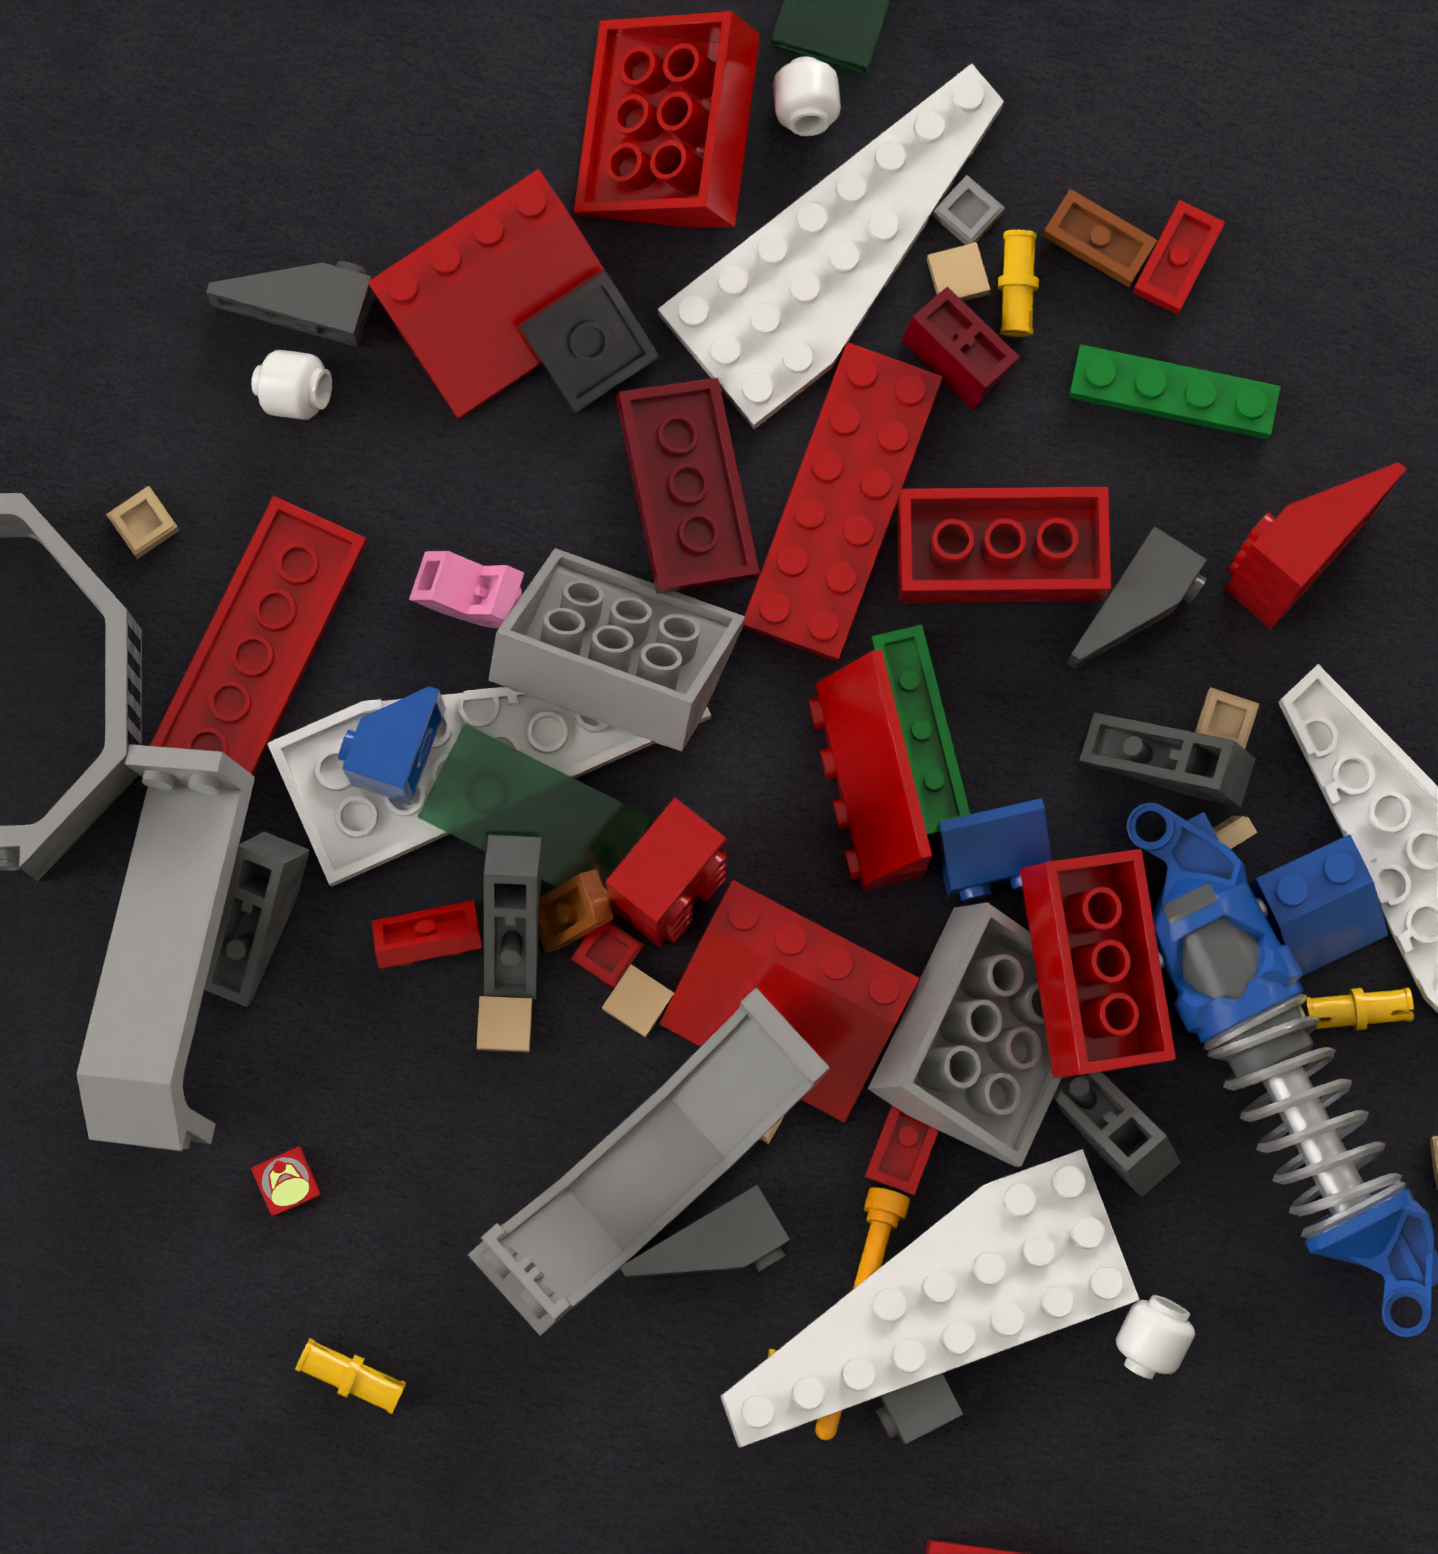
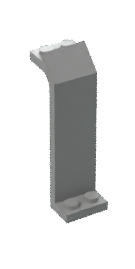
[77,744,255,1151]

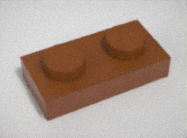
[1043,189,1158,288]
[539,869,614,953]

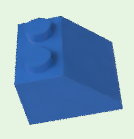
[338,686,446,806]
[933,798,1052,902]
[1249,835,1388,977]

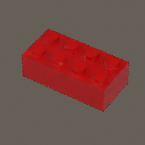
[897,487,1111,604]
[606,798,727,948]
[1020,849,1176,1078]

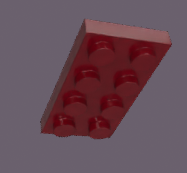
[616,377,760,594]

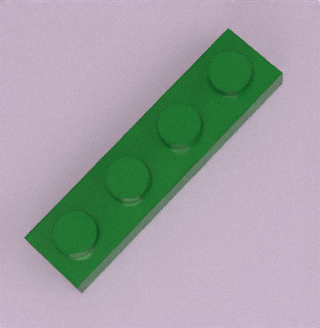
[1068,344,1281,440]
[871,624,970,837]

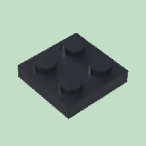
[517,269,659,413]

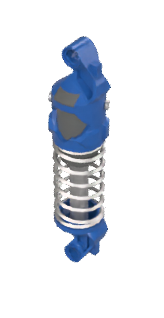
[1127,803,1438,1337]

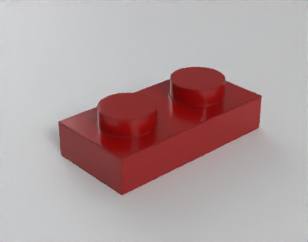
[1133,200,1225,315]
[372,900,482,969]
[864,1105,939,1197]

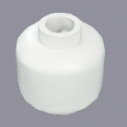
[773,57,841,136]
[252,350,332,420]
[1116,1295,1195,1379]

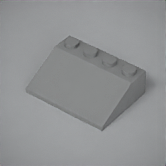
[489,548,745,751]
[868,903,1062,1167]

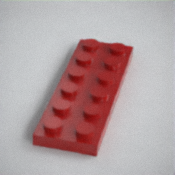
[742,342,943,663]
[150,496,368,776]

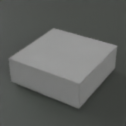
[932,175,1005,245]

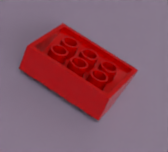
[574,11,760,228]
[368,169,604,420]
[1224,462,1407,629]
[808,649,932,891]
[659,880,920,1123]

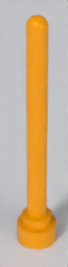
[815,1187,910,1440]

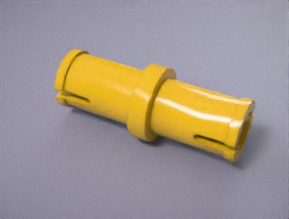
[998,230,1039,337]
[1303,988,1414,1031]
[295,1338,406,1414]

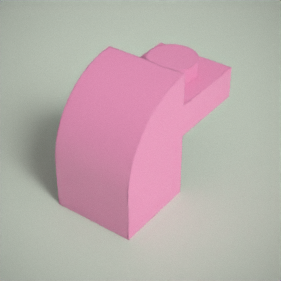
[409,551,524,629]

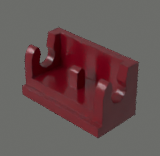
[901,286,1020,410]

